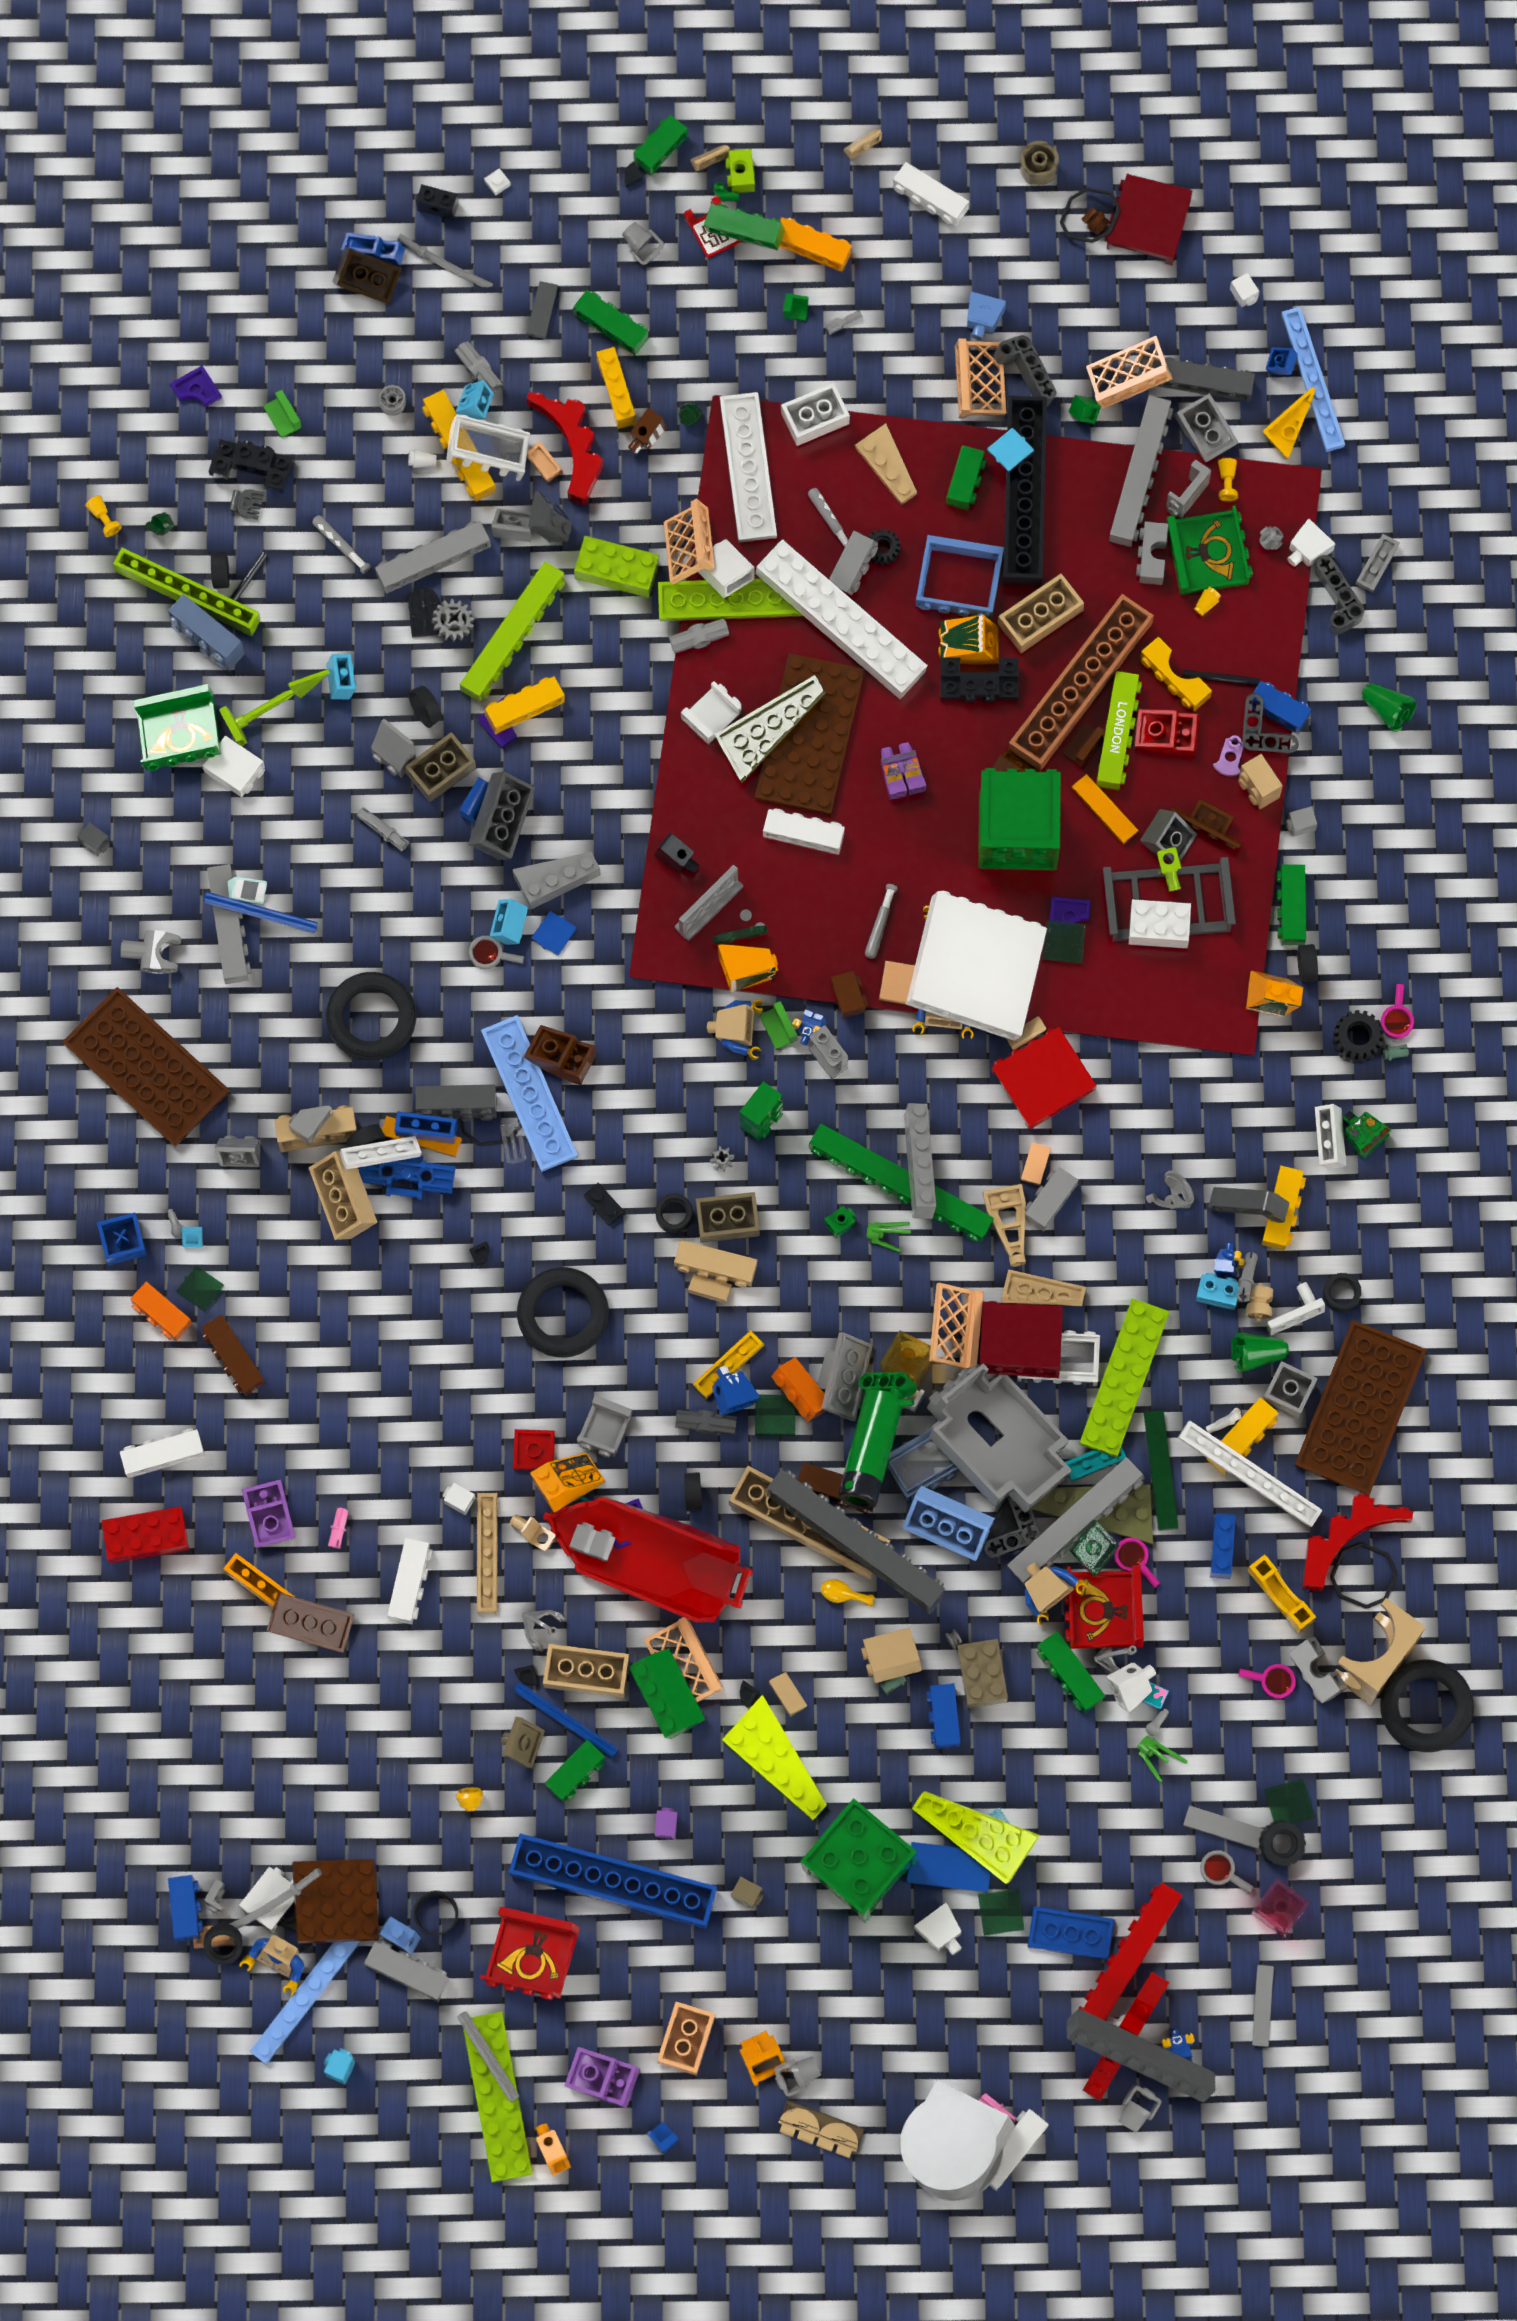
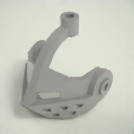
[1146,1171,1194,1209]
[522,1610,565,1652]
[1094,1646,1137,1675]

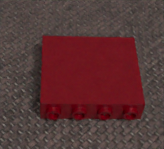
[1104,174,1193,266]
[979,1301,1063,1378]

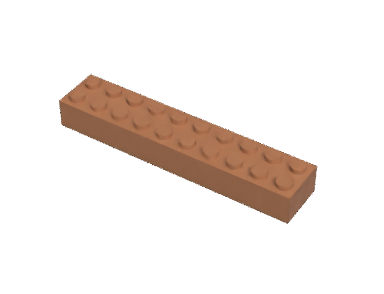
[1008,594,1154,772]

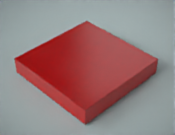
[513,1429,555,1471]

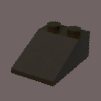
[332,246,402,304]

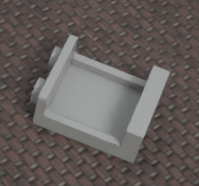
[1166,459,1211,519]
[809,1025,848,1080]
[577,1395,633,1458]

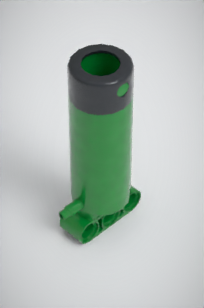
[838,1372,917,1509]

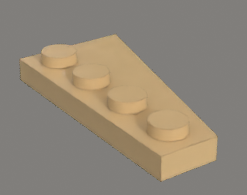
[855,424,917,505]
[1001,1269,1086,1306]

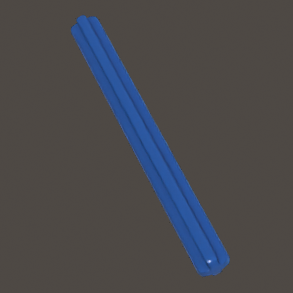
[203,892,318,933]
[514,1683,617,1758]

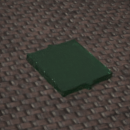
[177,1265,224,1311]

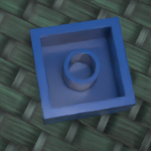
[1266,347,1298,375]

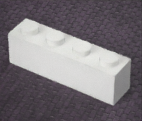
[893,162,969,226]
[763,809,845,855]
[120,1428,205,1478]
[387,1538,433,1624]
[989,2109,1049,2191]

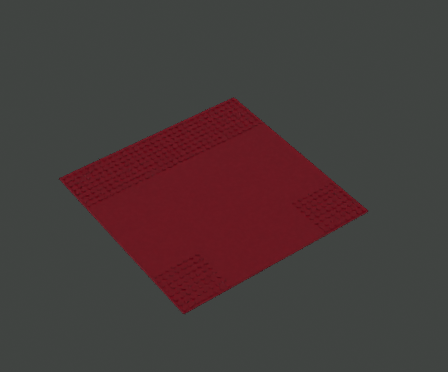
[629,395,1322,1056]

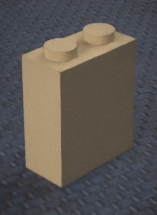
[861,1627,922,1683]

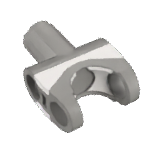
[121,930,181,974]

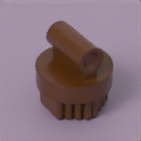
[1081,207,1109,235]

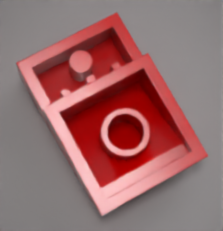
[1135,709,1200,756]

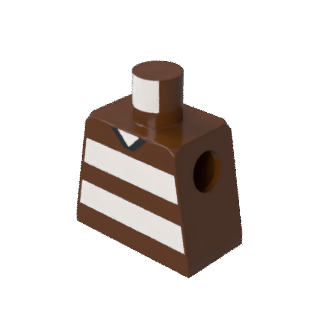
[628,407,668,454]

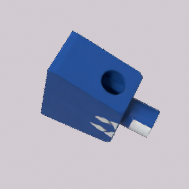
[712,1366,760,1416]

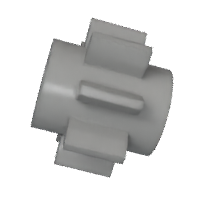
[1259,526,1283,550]
[710,1146,734,1172]

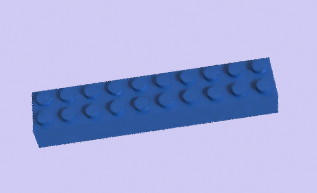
[509,1833,717,1929]

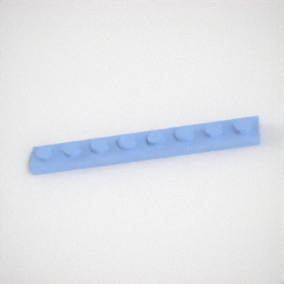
[1281,307,1345,452]
[250,1941,361,2065]

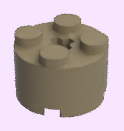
[1020,141,1059,185]

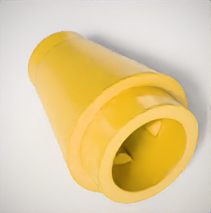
[1194,587,1221,616]

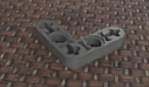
[1242,693,1299,753]
[984,1495,1040,1559]

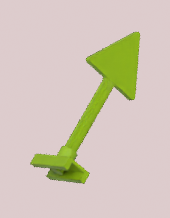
[219,669,330,746]

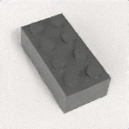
[468,771,535,860]
[415,1084,497,1121]

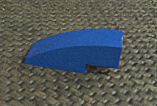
[341,233,405,266]

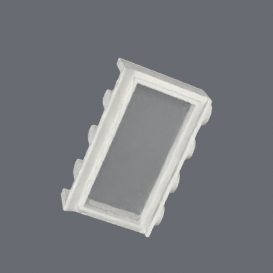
[446,414,530,481]
[1017,1330,1100,1386]

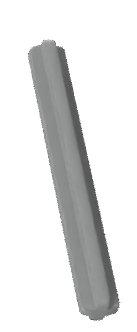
[457,2011,519,2102]

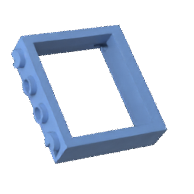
[916,535,1004,619]

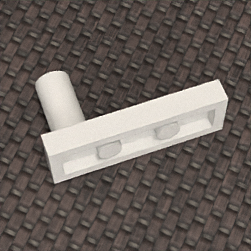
[1267,1282,1325,1336]

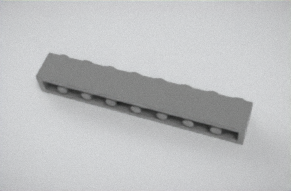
[1109,395,1173,547]
[1007,1457,1144,1585]

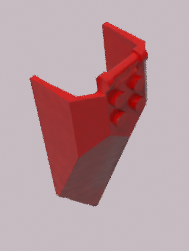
[543,1497,754,1622]

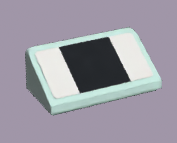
[227,877,267,904]

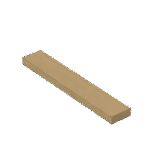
[477,1493,498,1613]

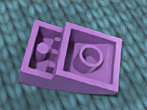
[242,1479,295,1548]
[564,2047,640,2109]

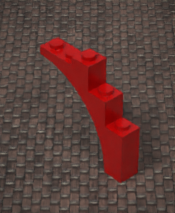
[526,392,603,506]
[1302,1494,1413,1592]
[1083,1972,1170,2101]

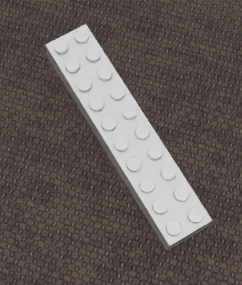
[755,540,928,699]

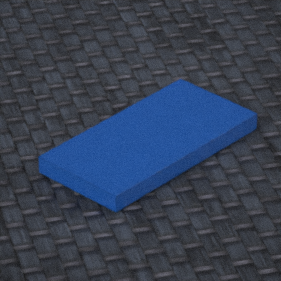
[907,1842,990,1893]
[1027,1906,1115,1960]

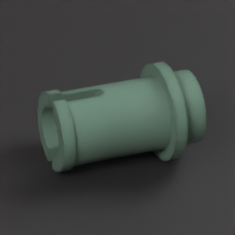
[1382,1044,1409,1061]
[880,1676,907,1695]

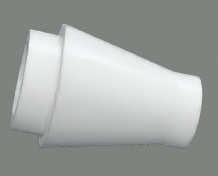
[408,449,436,468]

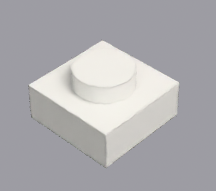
[484,168,511,196]

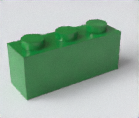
[633,115,688,176]
[946,445,987,510]
[545,1739,605,1803]

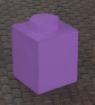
[655,1808,678,1839]

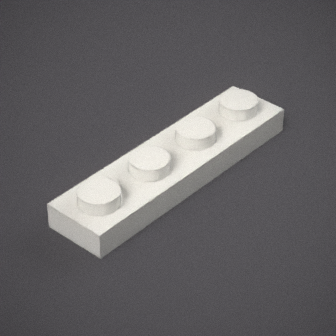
[339,1136,421,1170]

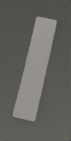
[1252,1965,1274,2047]

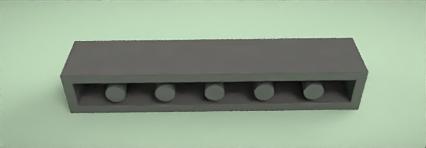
[1138,355,1255,402]

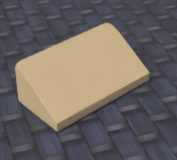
[844,129,882,160]
[690,145,730,171]
[1006,1016,1046,1050]
[688,1274,732,1304]
[769,1672,807,1717]

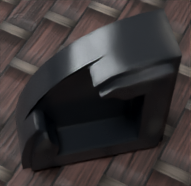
[624,161,643,188]
[469,1241,489,1268]
[514,1665,538,1686]
[740,1680,760,1709]

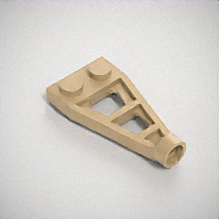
[983,1184,1026,1267]

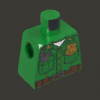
[1342,1110,1391,1160]

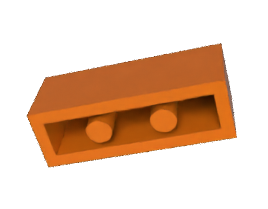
[130,1281,192,1341]
[771,1357,826,1423]

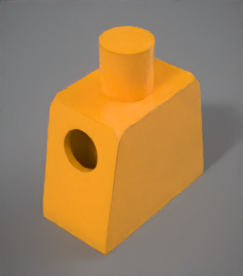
[536,2123,571,2176]

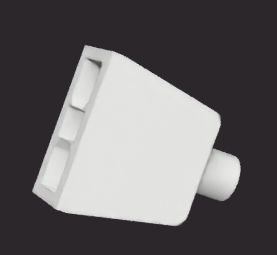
[1287,519,1335,567]
[1107,1663,1156,1713]
[914,1903,962,1955]

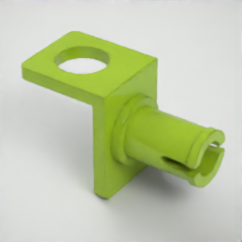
[1157,847,1181,892]

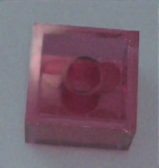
[1251,1878,1310,1938]

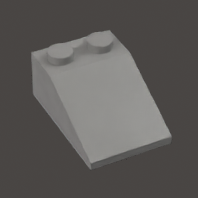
[1173,393,1239,462]
[371,719,416,778]
[215,1136,261,1167]

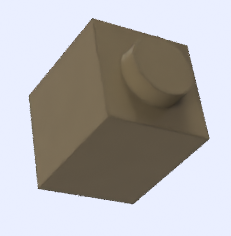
[731,1877,764,1909]

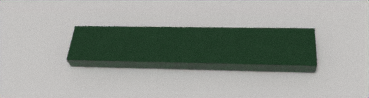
[1143,1410,1178,1531]

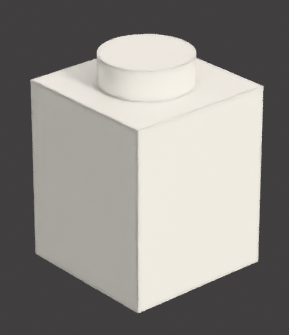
[1230,273,1259,308]
[443,1483,476,1516]

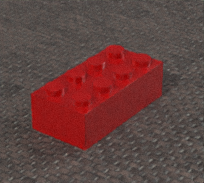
[101,1507,189,1564]

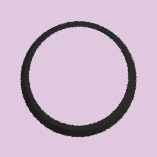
[408,686,442,728]
[413,1890,458,1935]

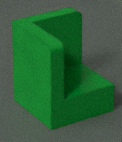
[783,293,809,321]
[1069,395,1101,424]

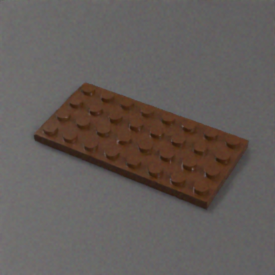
[755,653,865,816]
[62,987,230,1147]
[1294,1320,1427,1495]

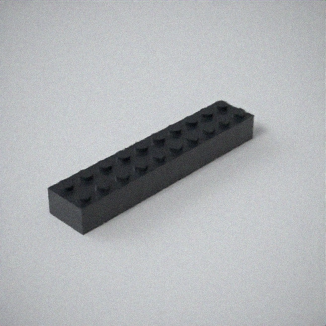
[1003,396,1047,586]

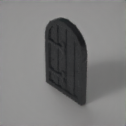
[408,588,442,638]
[986,1497,1034,1551]

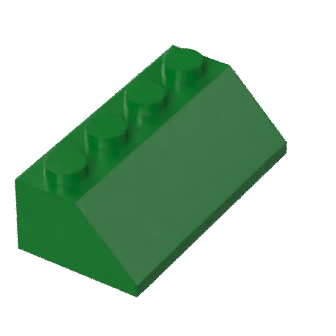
[629,1648,706,1739]

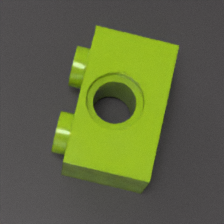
[725,149,755,193]

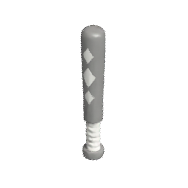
[808,488,849,547]
[312,515,371,574]
[865,884,898,959]

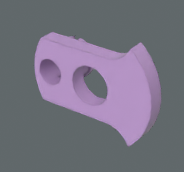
[1213,735,1244,776]

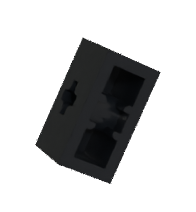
[416,184,459,220]

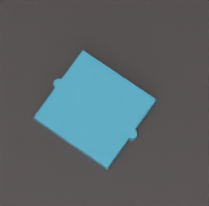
[987,427,1034,472]

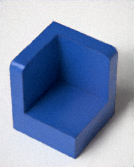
[647,2122,679,2154]

